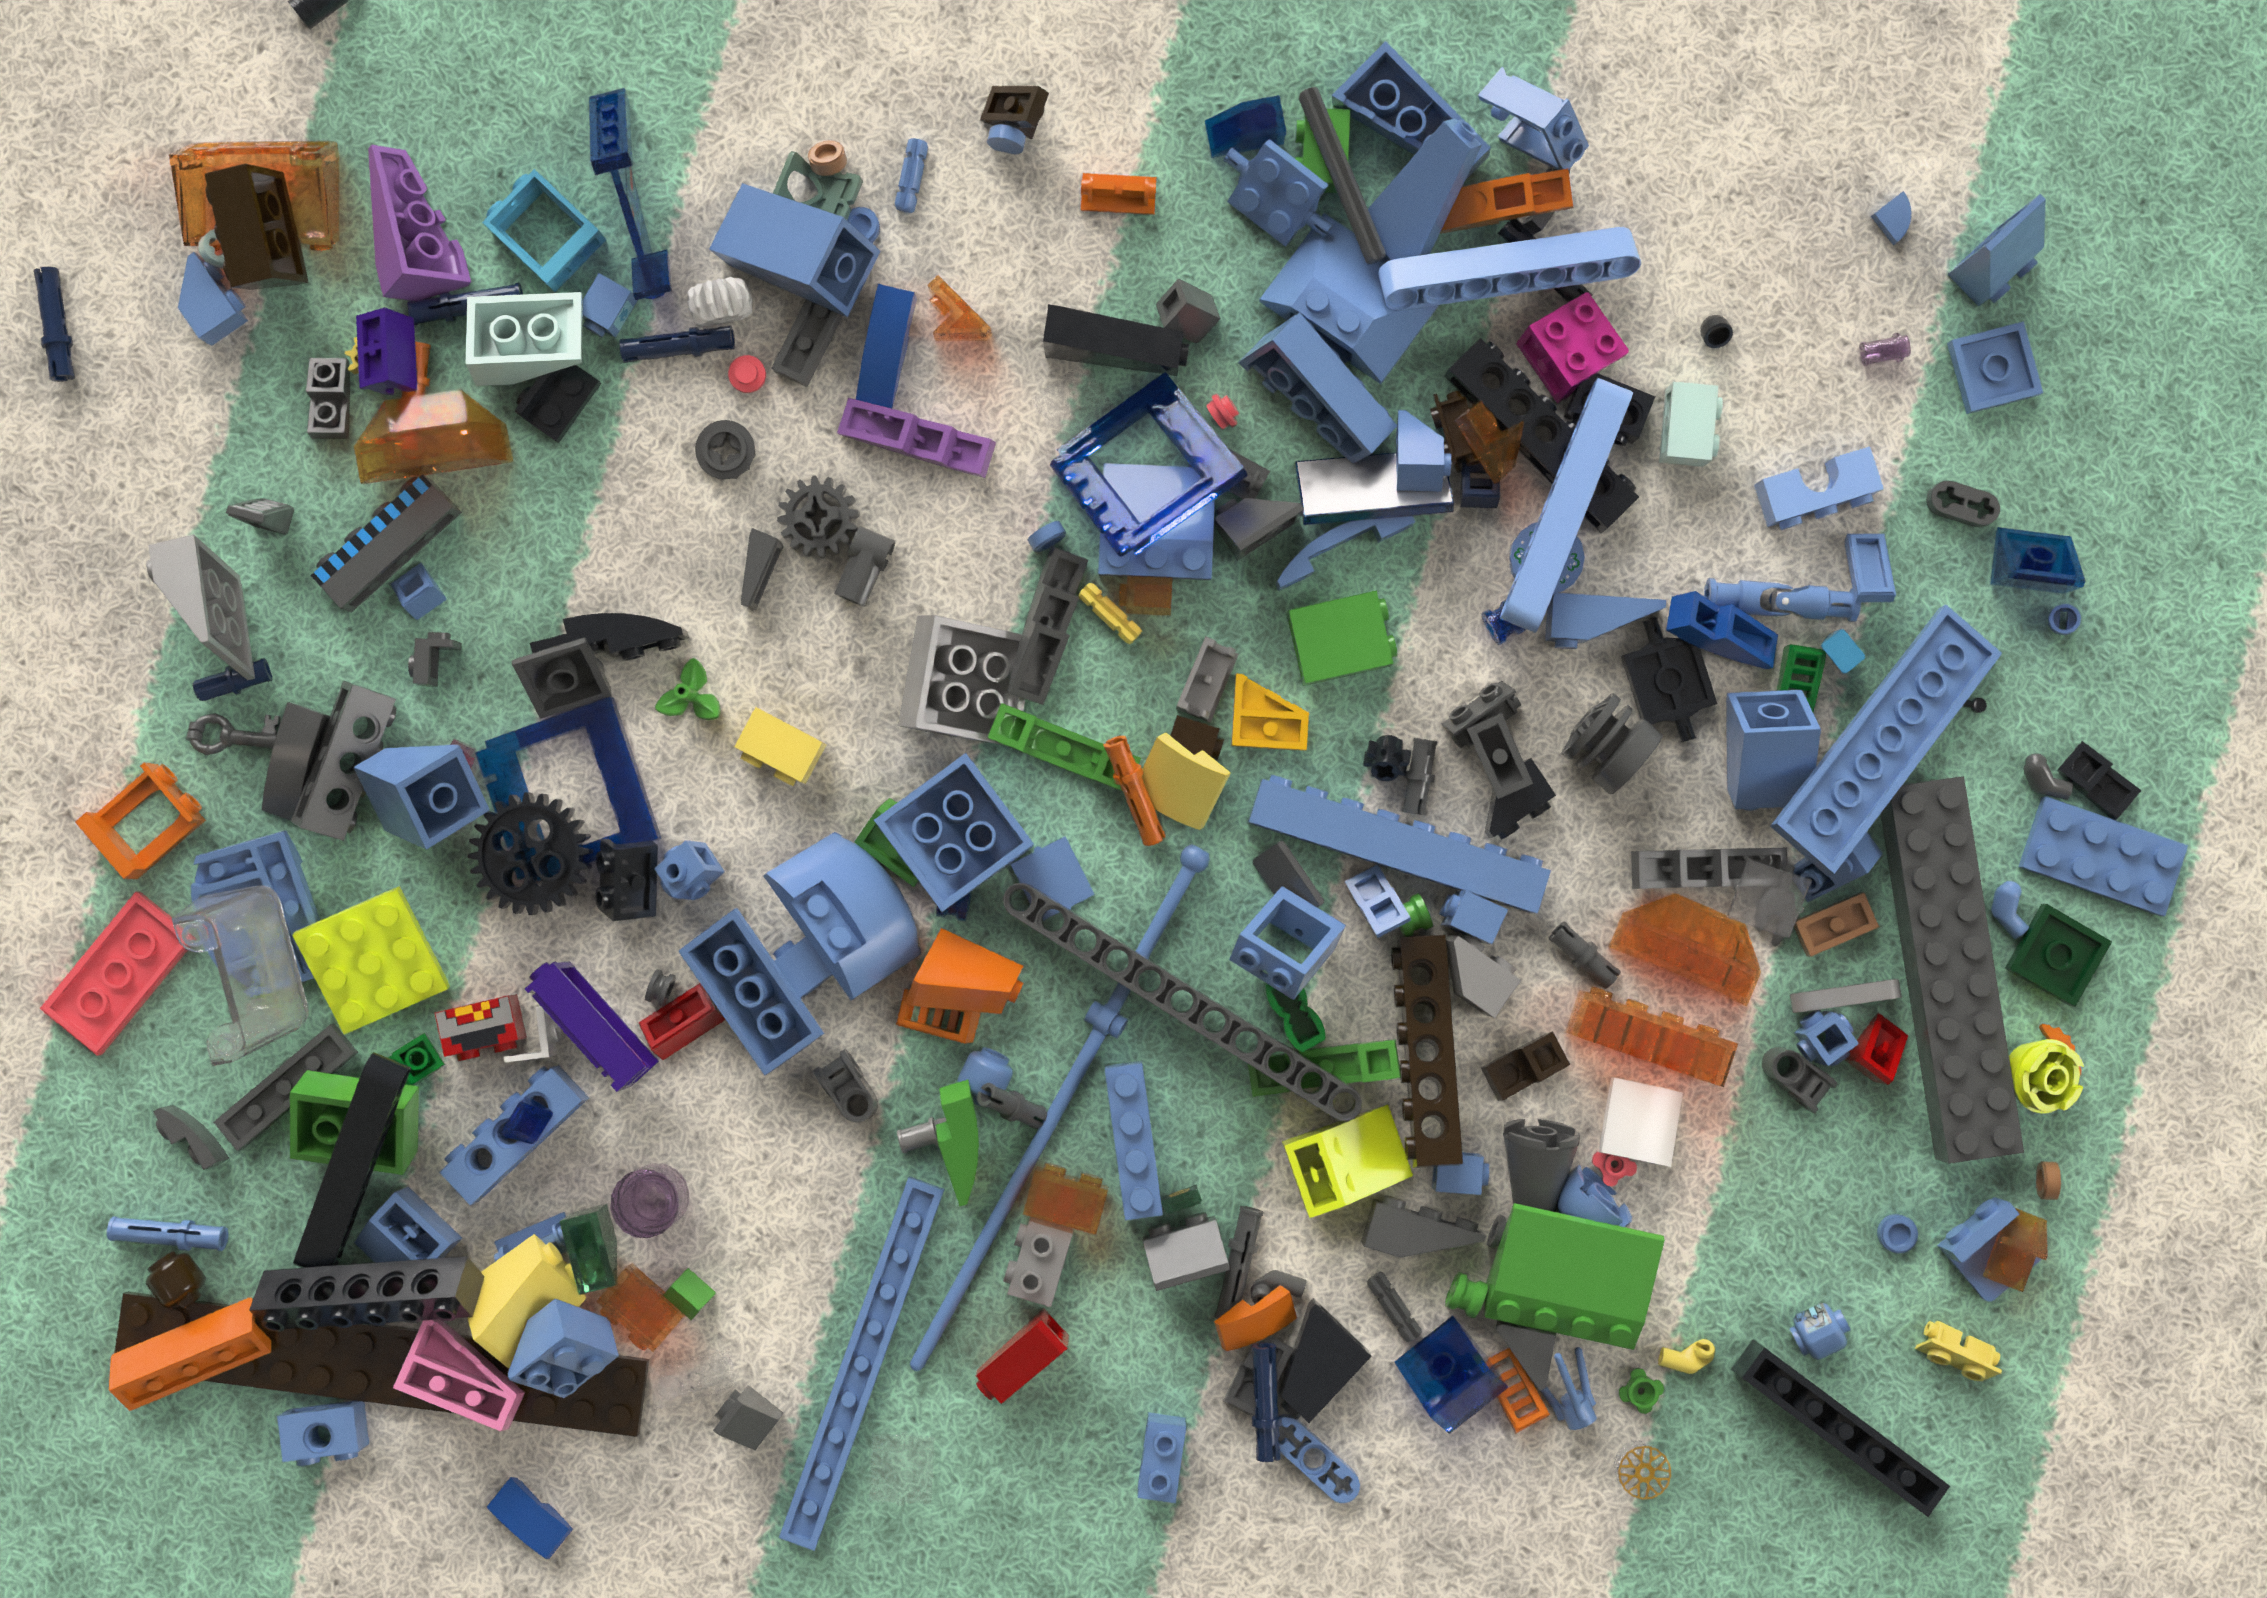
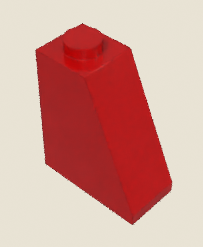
[975,1308,1069,1404]

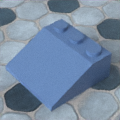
[1098,463,1216,580]
[874,753,1034,912]

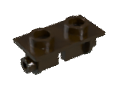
[1430,391,1482,473]

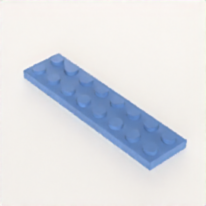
[1770,605,2002,876]

